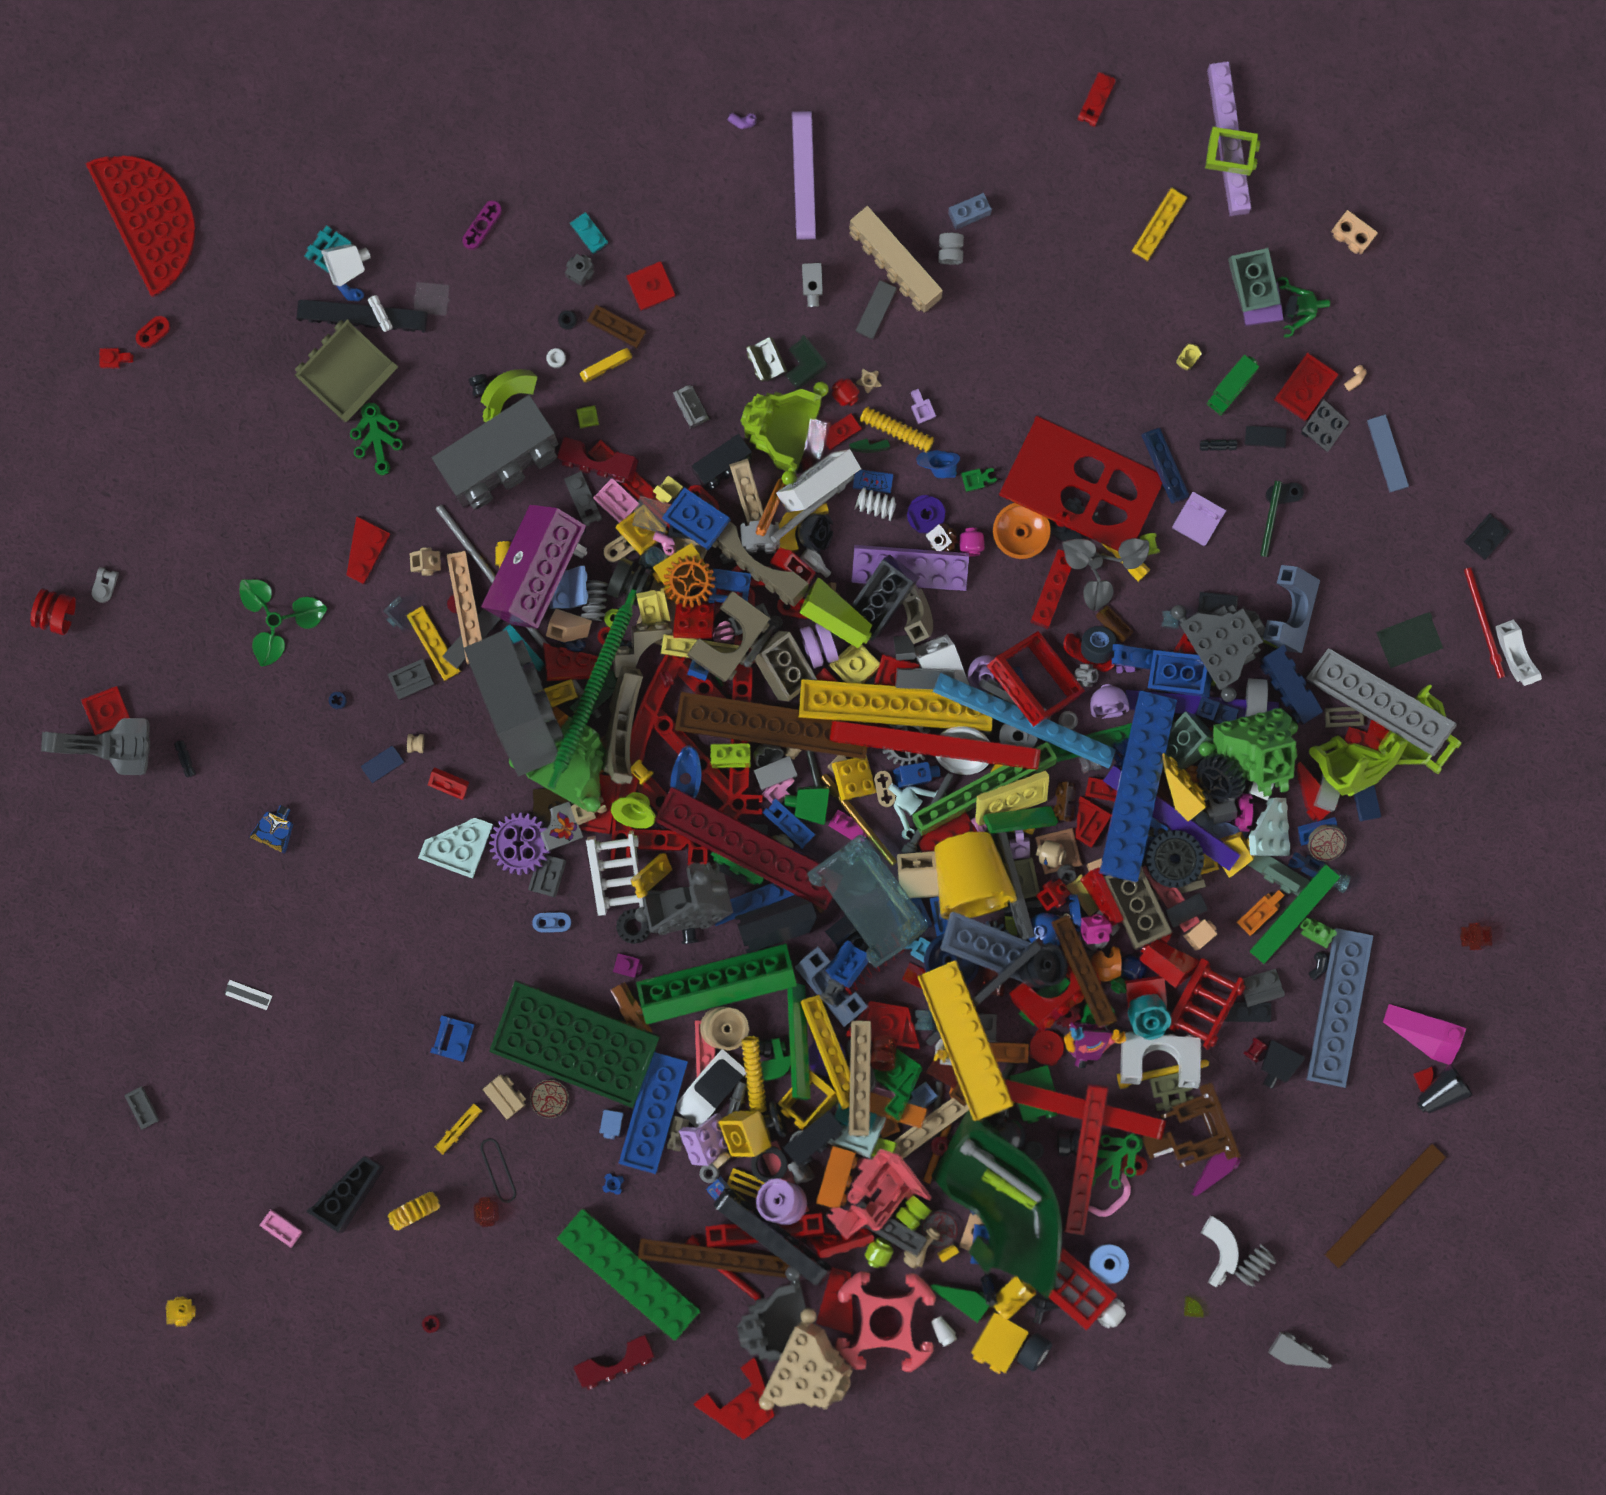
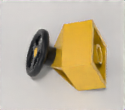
[718,1100,787,1157]

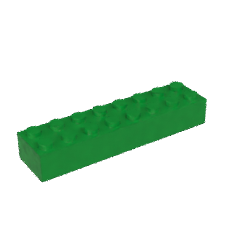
[636,944,797,1025]
[556,1208,701,1341]

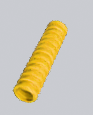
[860,406,934,453]
[741,1036,767,1113]

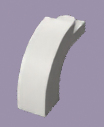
[1496,620,1542,686]
[1200,1216,1238,1287]

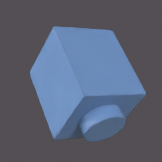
[600,1110,624,1139]

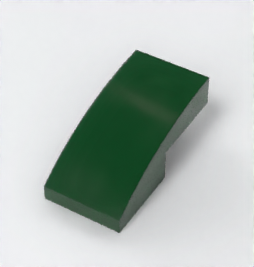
[849,438,890,453]

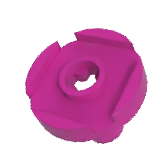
[1235,793,1253,832]

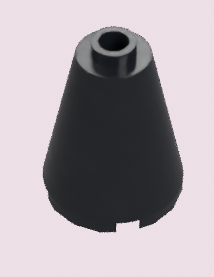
[1417,1064,1473,1114]

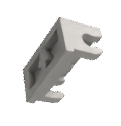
[673,385,709,429]
[754,756,797,791]

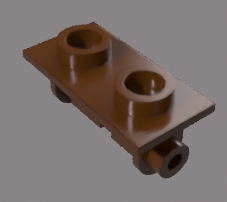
[1054,782,1076,822]

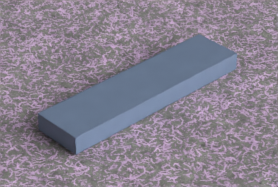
[1367,415,1409,493]

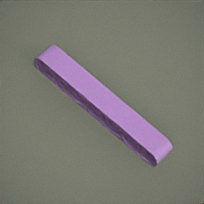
[792,111,816,240]

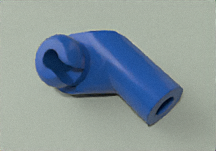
[336,283,364,301]

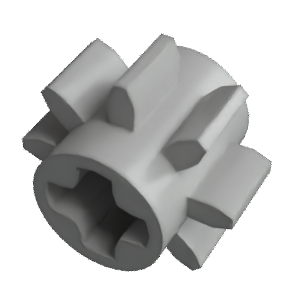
[1074,664,1098,687]

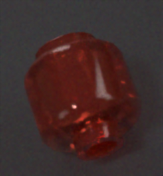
[473,1197,499,1227]

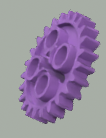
[489,812,551,875]

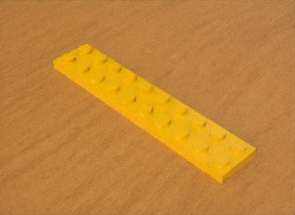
[799,679,993,732]

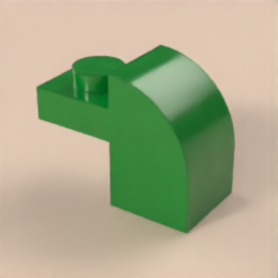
[761,1038,791,1081]

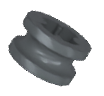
[1057,864,1076,884]

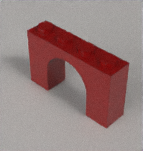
[1009,950,1101,1031]

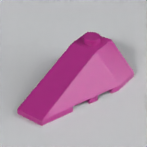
[1383,1004,1466,1065]

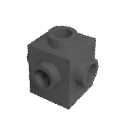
[565,254,595,286]

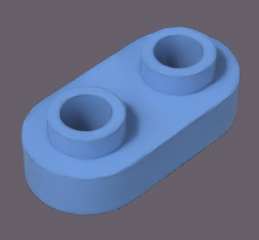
[532,913,571,933]

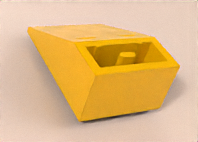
[1162,753,1206,822]

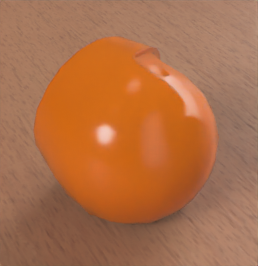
[1090,946,1121,982]

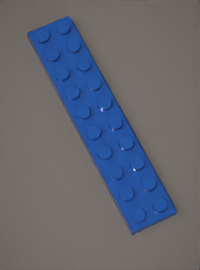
[1099,691,1177,882]

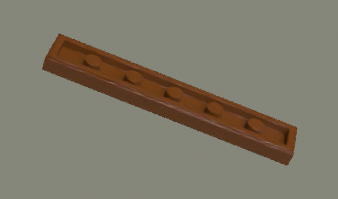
[1051,915,1117,1028]

